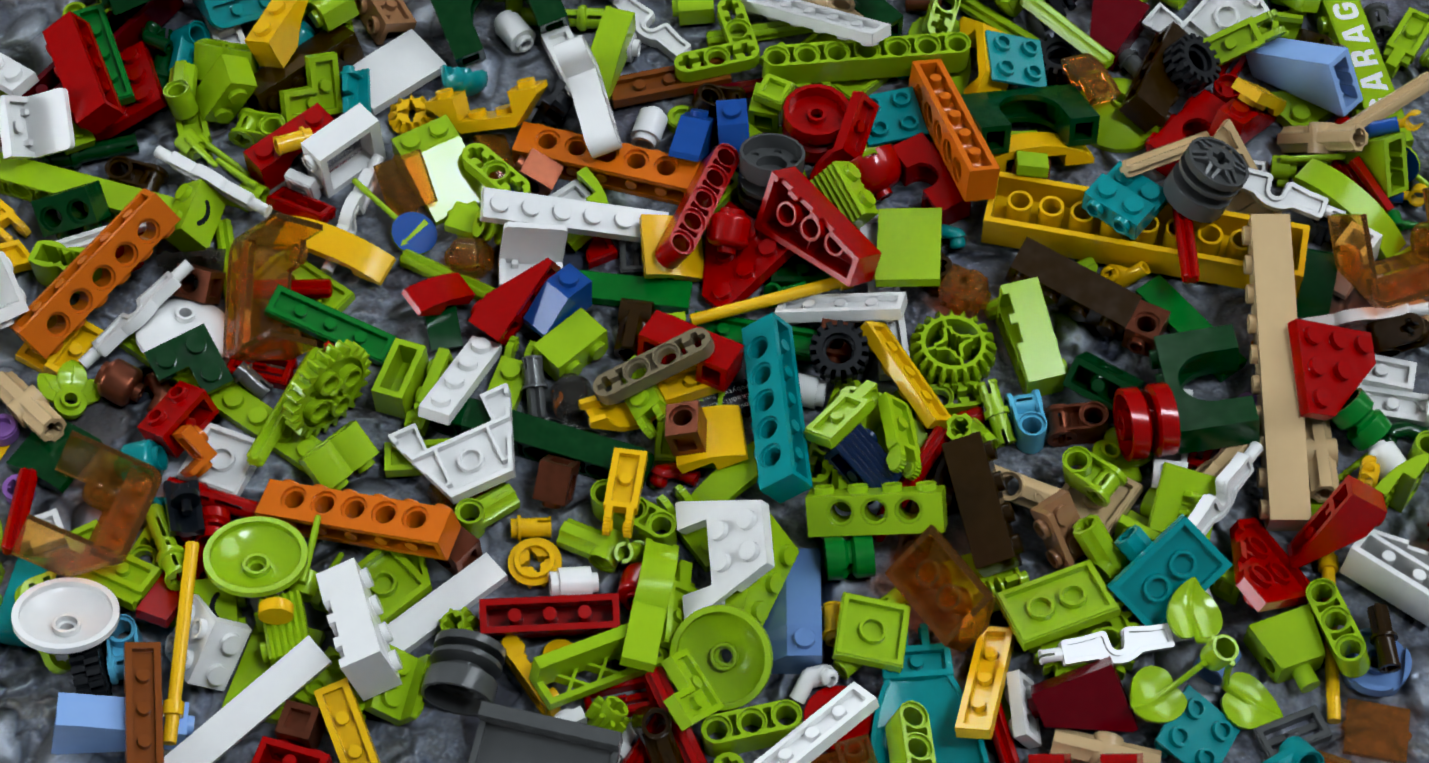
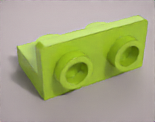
[364,644,432,727]

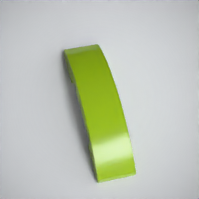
[1292,158,1406,262]
[691,441,810,501]

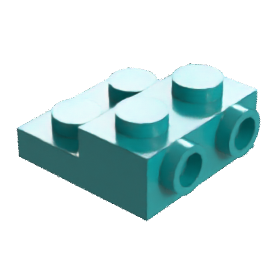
[1081,161,1168,240]

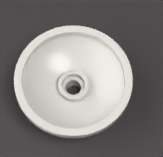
[135,298,234,358]
[11,577,120,655]

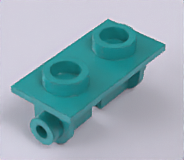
[339,65,371,113]

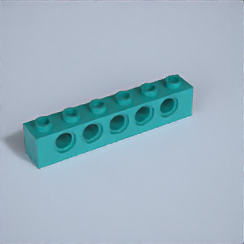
[741,312,813,504]

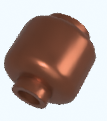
[94,358,146,407]

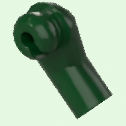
[140,20,173,54]
[1379,421,1428,444]

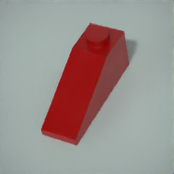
[1208,98,1277,144]
[468,258,561,346]
[1287,474,1387,569]

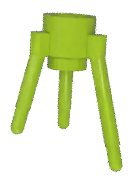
[174,128,250,181]
[1270,153,1346,188]
[215,157,270,213]
[287,515,344,603]

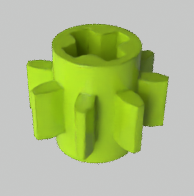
[437,606,480,634]
[585,696,631,733]

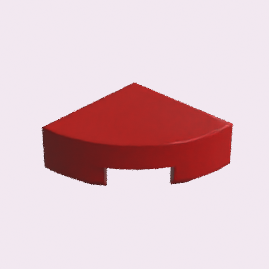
[586,236,618,269]

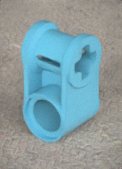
[1004,389,1047,454]
[106,614,143,685]

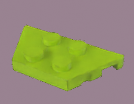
[310,549,433,624]

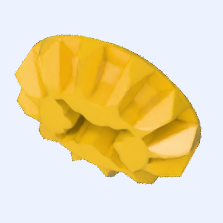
[387,94,437,135]
[1357,455,1380,488]
[508,538,562,589]

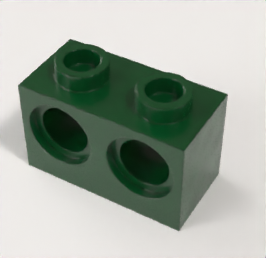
[31,180,112,239]

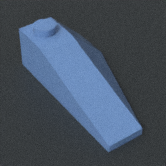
[763,548,822,674]

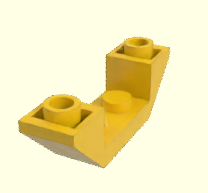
[959,16,1009,94]
[425,77,548,134]

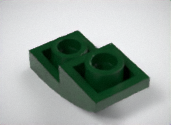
[1296,248,1340,318]
[423,305,463,353]

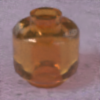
[445,237,494,279]

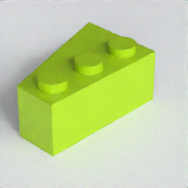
[995,277,1068,396]
[725,513,799,626]

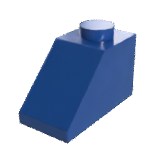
[716,98,749,171]
[668,108,717,162]
[523,263,592,337]

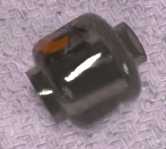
[550,373,594,424]

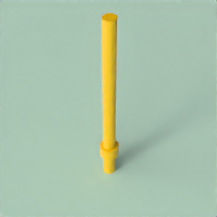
[689,271,876,326]
[163,541,200,746]
[1317,551,1341,724]

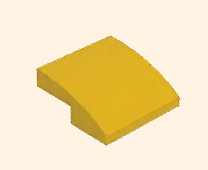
[639,214,704,282]
[15,315,104,375]
[675,405,749,474]

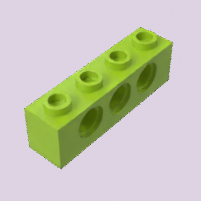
[805,480,948,537]

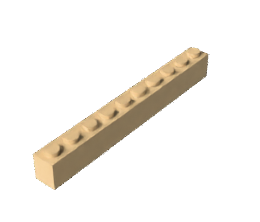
[1241,214,1312,531]

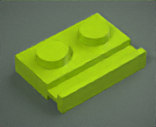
[76,543,162,612]

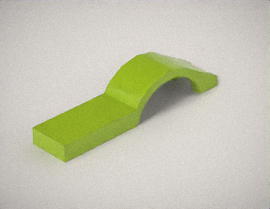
[619,537,679,673]

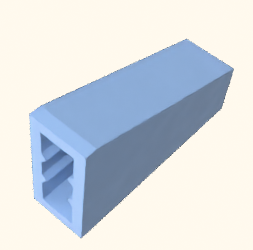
[1246,37,1363,117]
[51,692,195,755]

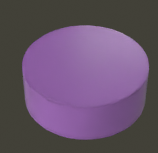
[0,414,20,447]

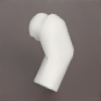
[789,664,839,704]

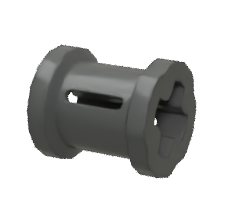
[1363,2,1394,43]

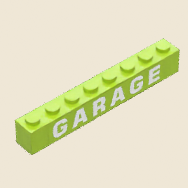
[1315,0,1414,148]

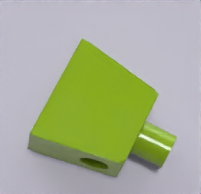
[1243,604,1326,693]

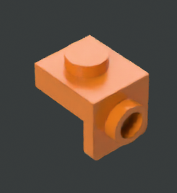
[171,424,217,478]

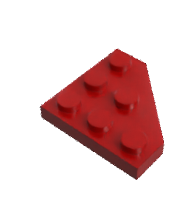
[93,41,167,142]
[702,201,794,308]
[1288,318,1376,421]
[1229,517,1310,612]

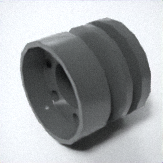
[737,133,806,213]
[1163,137,1249,223]
[421,628,506,716]

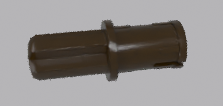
[1367,603,1401,674]

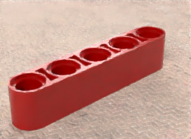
[655,143,739,269]

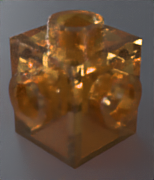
[938,263,991,318]

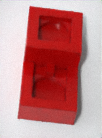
[401,272,475,316]

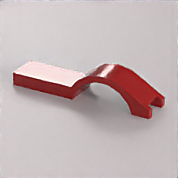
[809,91,879,180]

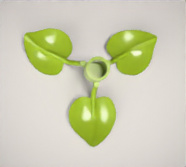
[1130,577,1283,730]

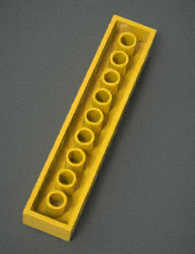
[981,171,1310,298]

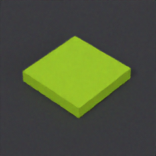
[832,592,911,673]

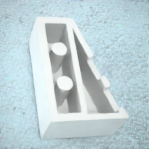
[1339,529,1429,627]

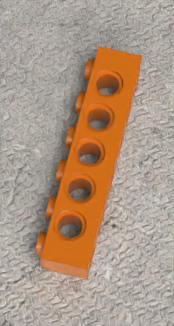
[908,58,1000,202]
[511,121,701,205]
[9,188,181,359]
[254,479,461,561]

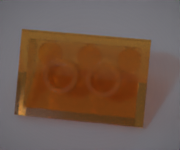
[885,524,996,652]

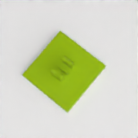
[1147,462,1216,540]

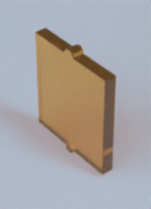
[373,149,438,218]
[1341,698,1412,763]

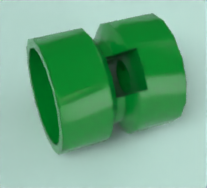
[1331,388,1392,451]
[823,535,876,581]

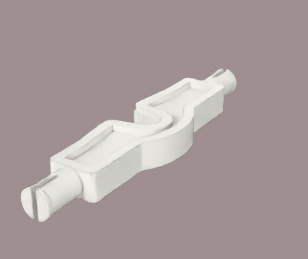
[609,0,691,61]
[154,145,273,218]
[320,154,384,276]
[1239,167,1346,224]
[78,259,195,369]
[1302,301,1429,328]
[1188,441,1264,536]
[1038,623,1194,667]

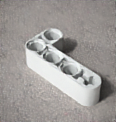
[553,34,622,159]

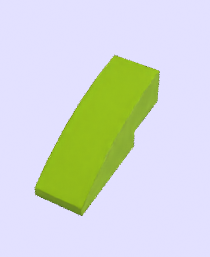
[591,6,636,100]

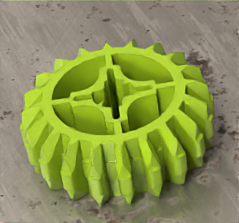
[909,309,997,393]

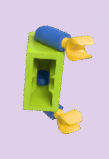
[1338,109,1428,207]

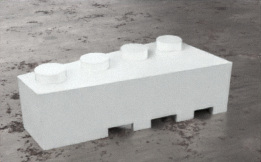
[316,557,403,701]

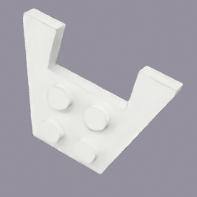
[1141,0,1269,38]
[388,382,516,504]
[675,500,775,619]

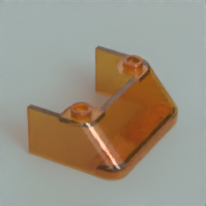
[1327,188,1429,308]
[223,212,323,361]
[11,430,162,577]

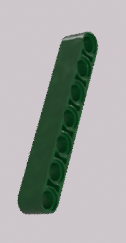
[430,398,655,489]

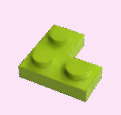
[279,51,343,122]
[660,648,724,732]

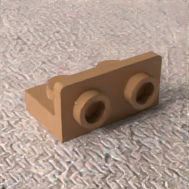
[354,0,417,45]
[1030,489,1085,569]

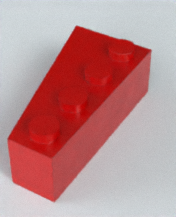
[754,166,882,287]

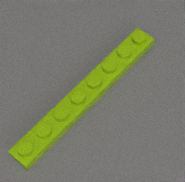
[119,332,322,476]

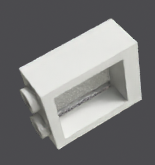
[301,103,386,199]

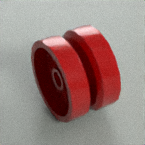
[782,84,849,163]
[1113,382,1181,462]

